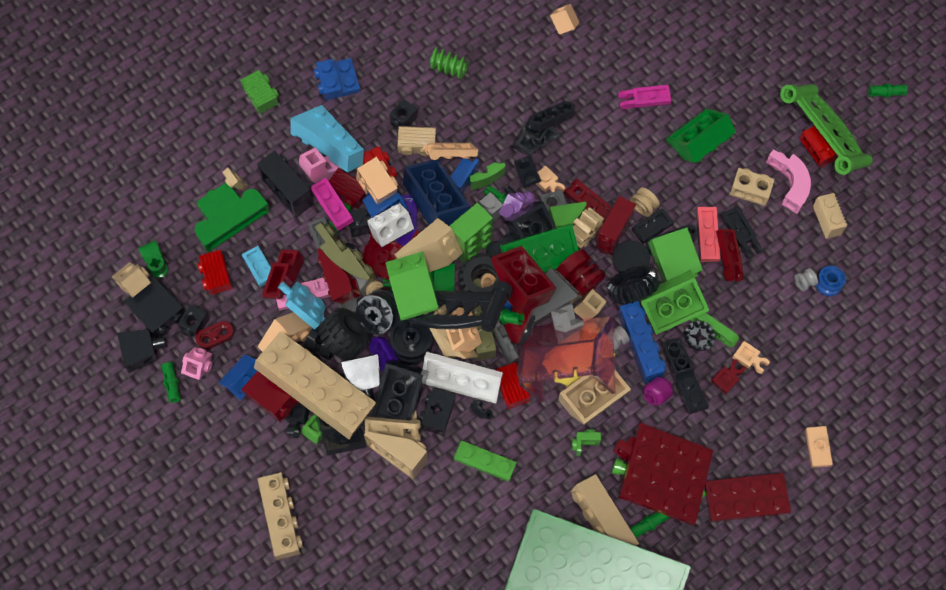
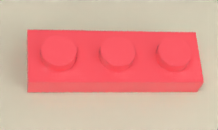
[697,207,720,262]

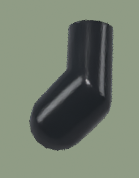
[471,398,493,419]

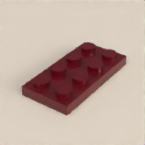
[705,473,791,522]

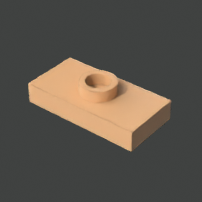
[805,426,833,468]

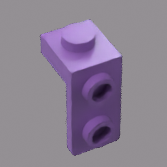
[499,191,539,218]

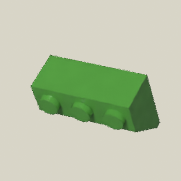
[640,270,710,335]

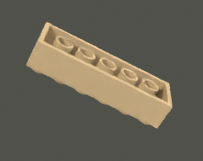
[254,331,376,439]

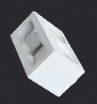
[367,203,414,247]

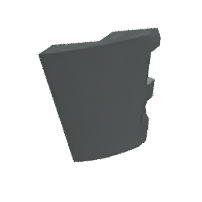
[492,320,523,365]

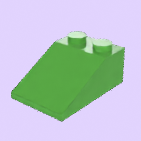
[386,251,439,321]

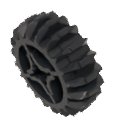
[607,265,659,305]

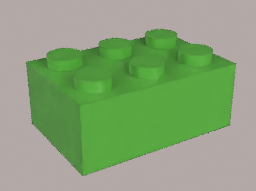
[449,203,493,263]

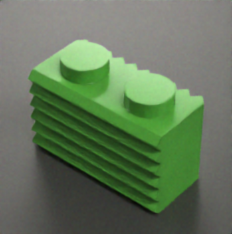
[240,70,279,114]

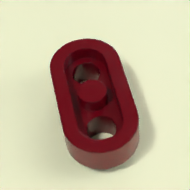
[196,321,234,350]

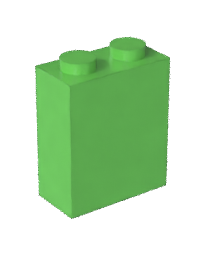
[648,228,703,283]

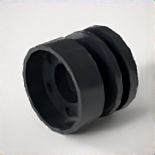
[355,286,398,335]

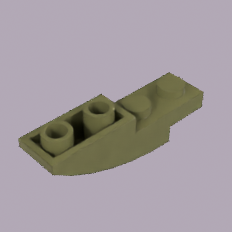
[315,222,376,282]

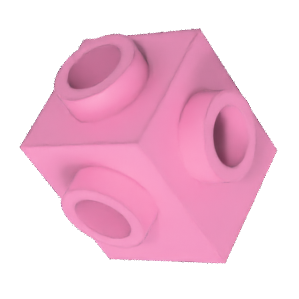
[181,347,213,380]

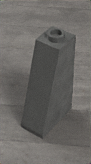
[532,268,583,327]

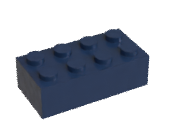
[403,159,470,226]

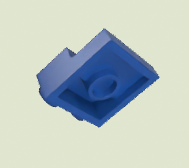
[313,58,360,101]

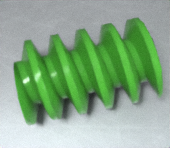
[430,46,470,80]

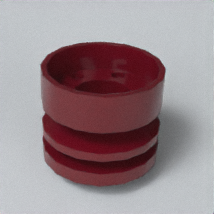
[556,249,606,297]

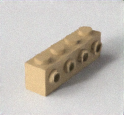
[258,473,303,560]
[571,474,639,546]

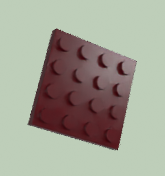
[618,423,713,525]

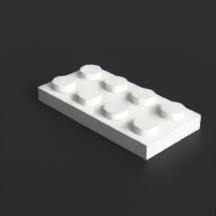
[423,352,503,404]

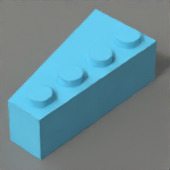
[290,105,364,172]

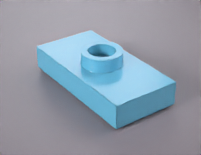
[241,246,271,287]

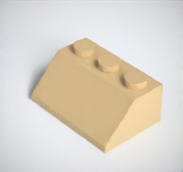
[559,359,631,425]

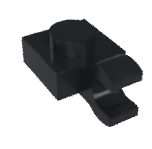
[285,403,310,439]

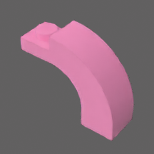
[299,147,343,183]
[766,149,811,214]

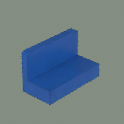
[451,158,480,194]
[219,354,257,400]

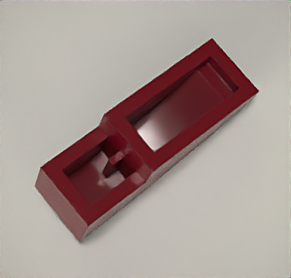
[262,249,304,299]

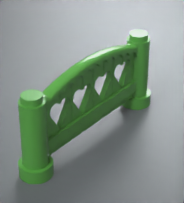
[780,84,873,175]

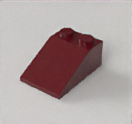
[491,246,556,315]

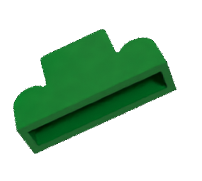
[195,183,270,253]

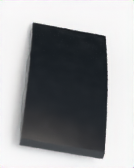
[315,373,366,456]

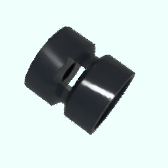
[304,327,334,360]

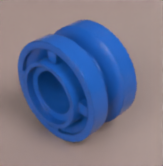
[816,266,846,296]

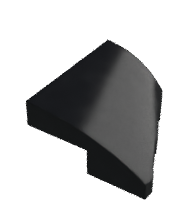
[510,116,562,155]

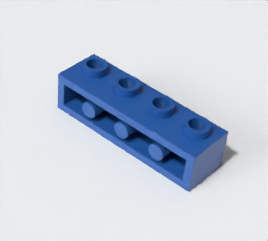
[618,301,666,384]

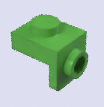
[572,430,601,456]

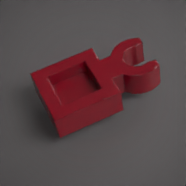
[711,359,746,394]

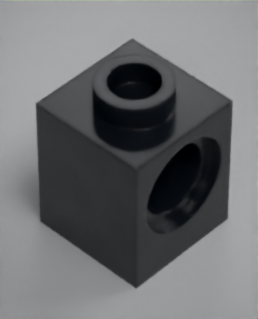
[389,98,418,130]
[514,155,541,188]
[178,305,210,338]

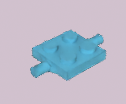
[278,281,326,329]

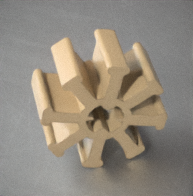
[573,207,605,249]

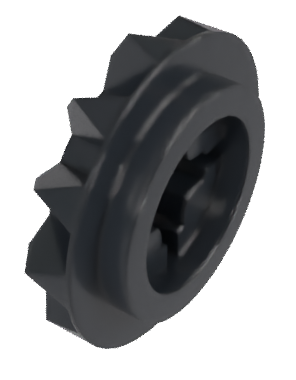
[684,321,715,351]

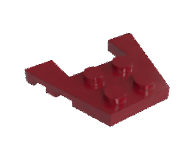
[362,230,421,281]

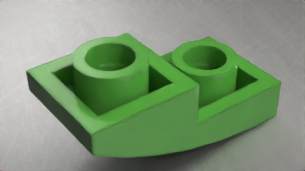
[470,162,506,190]

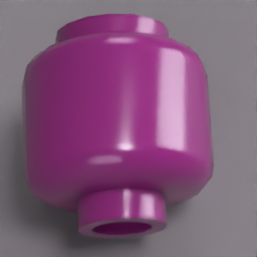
[644,377,673,406]

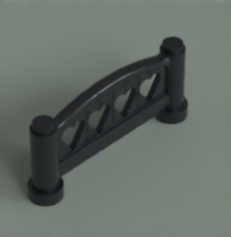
[395,281,513,332]

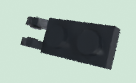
[721,206,762,259]

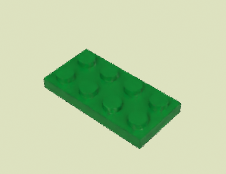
[500,224,578,272]

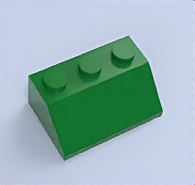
[666,108,736,163]

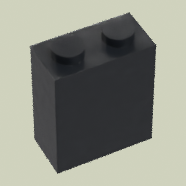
[123,276,185,338]

